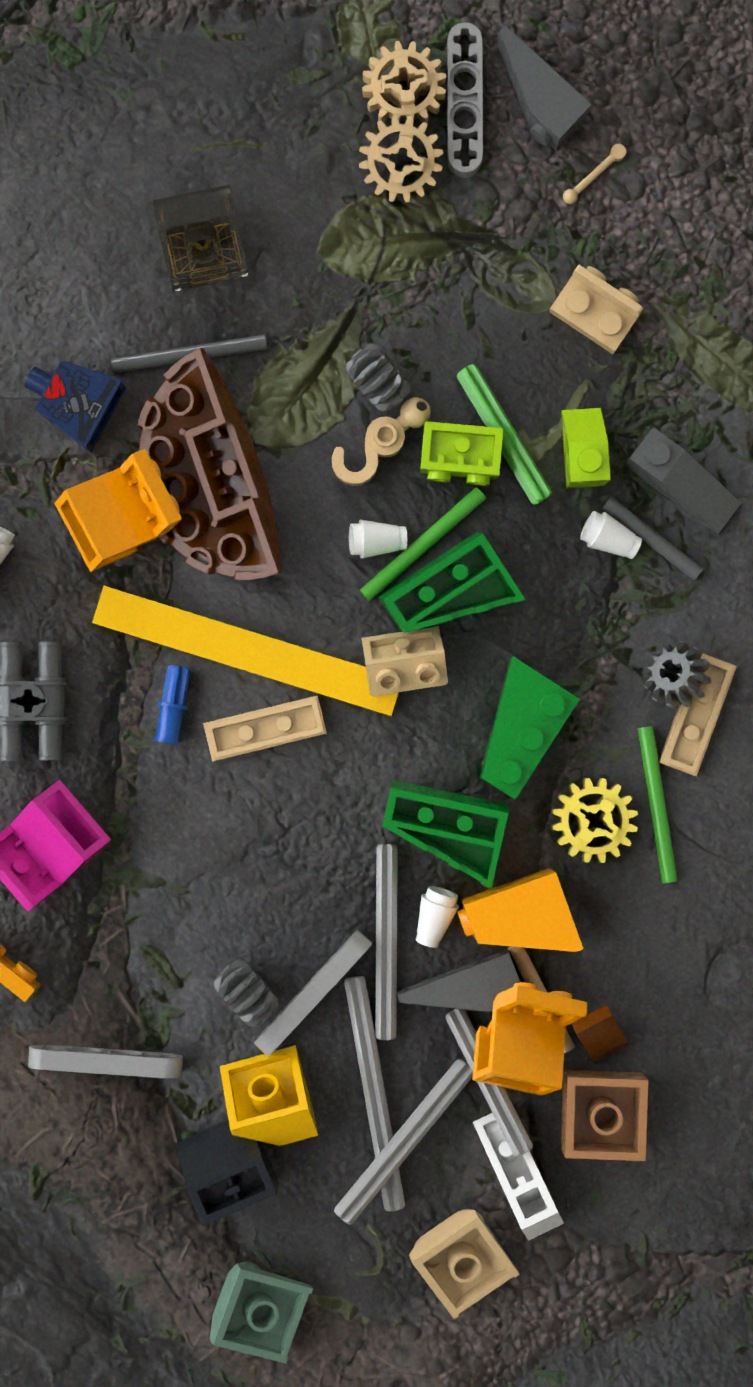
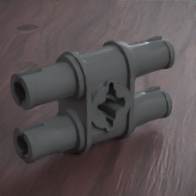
[0,642,68,761]

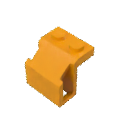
[54,449,182,572]
[472,982,587,1096]

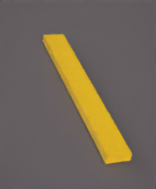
[92,586,399,716]

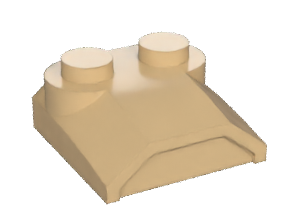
[409,1209,520,1319]

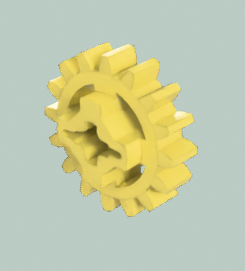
[551,778,638,863]

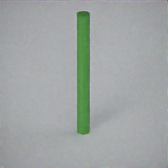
[359,487,486,602]
[637,726,678,883]

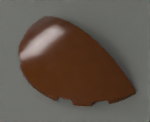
[137,348,282,580]

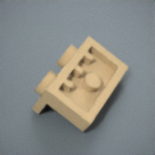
[549,265,644,354]
[362,626,448,696]

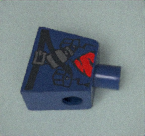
[24,361,126,453]

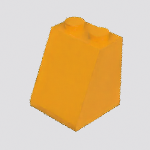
[457,868,583,952]

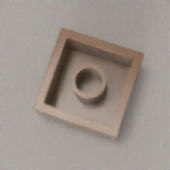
[561,1070,648,1161]

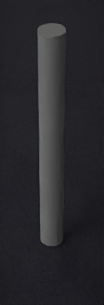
[111,334,268,374]

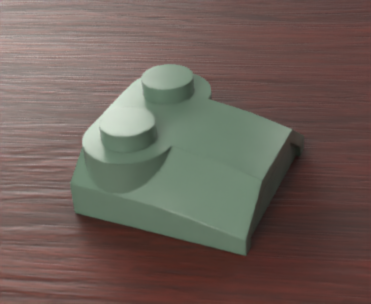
[210,1262,313,1364]

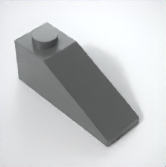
[497,26,592,150]
[624,427,741,535]
[397,949,520,1012]

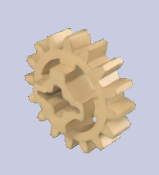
[362,41,446,126]
[359,115,443,202]

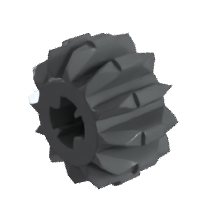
[346,344,411,412]
[643,641,712,709]
[214,959,279,1027]

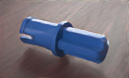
[154,665,190,744]

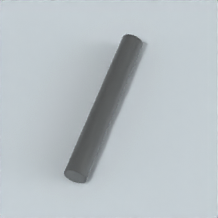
[602,496,703,581]

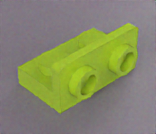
[420,421,503,486]

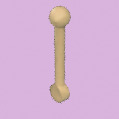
[563,144,626,204]

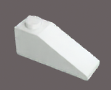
[473,1113,564,1241]

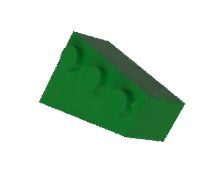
[379,532,526,633]
[479,656,580,800]
[382,779,509,889]

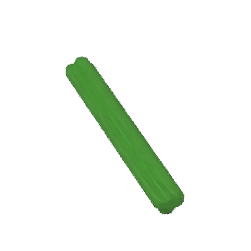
[457,364,552,505]

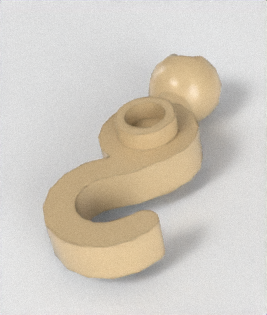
[332,397,431,486]

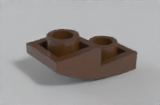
[571,1005,630,1064]

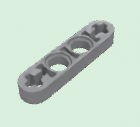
[447,22,483,178]
[253,930,372,1057]
[28,1044,183,1078]

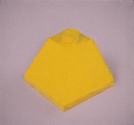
[220,1045,318,1146]

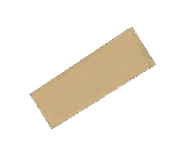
[659,653,737,776]
[203,695,327,761]

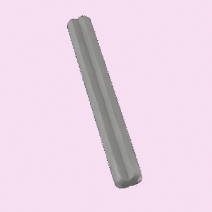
[445,1009,533,1156]

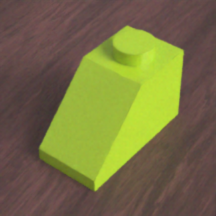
[561,408,611,489]

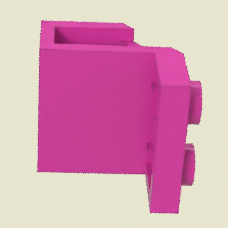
[0,780,111,912]

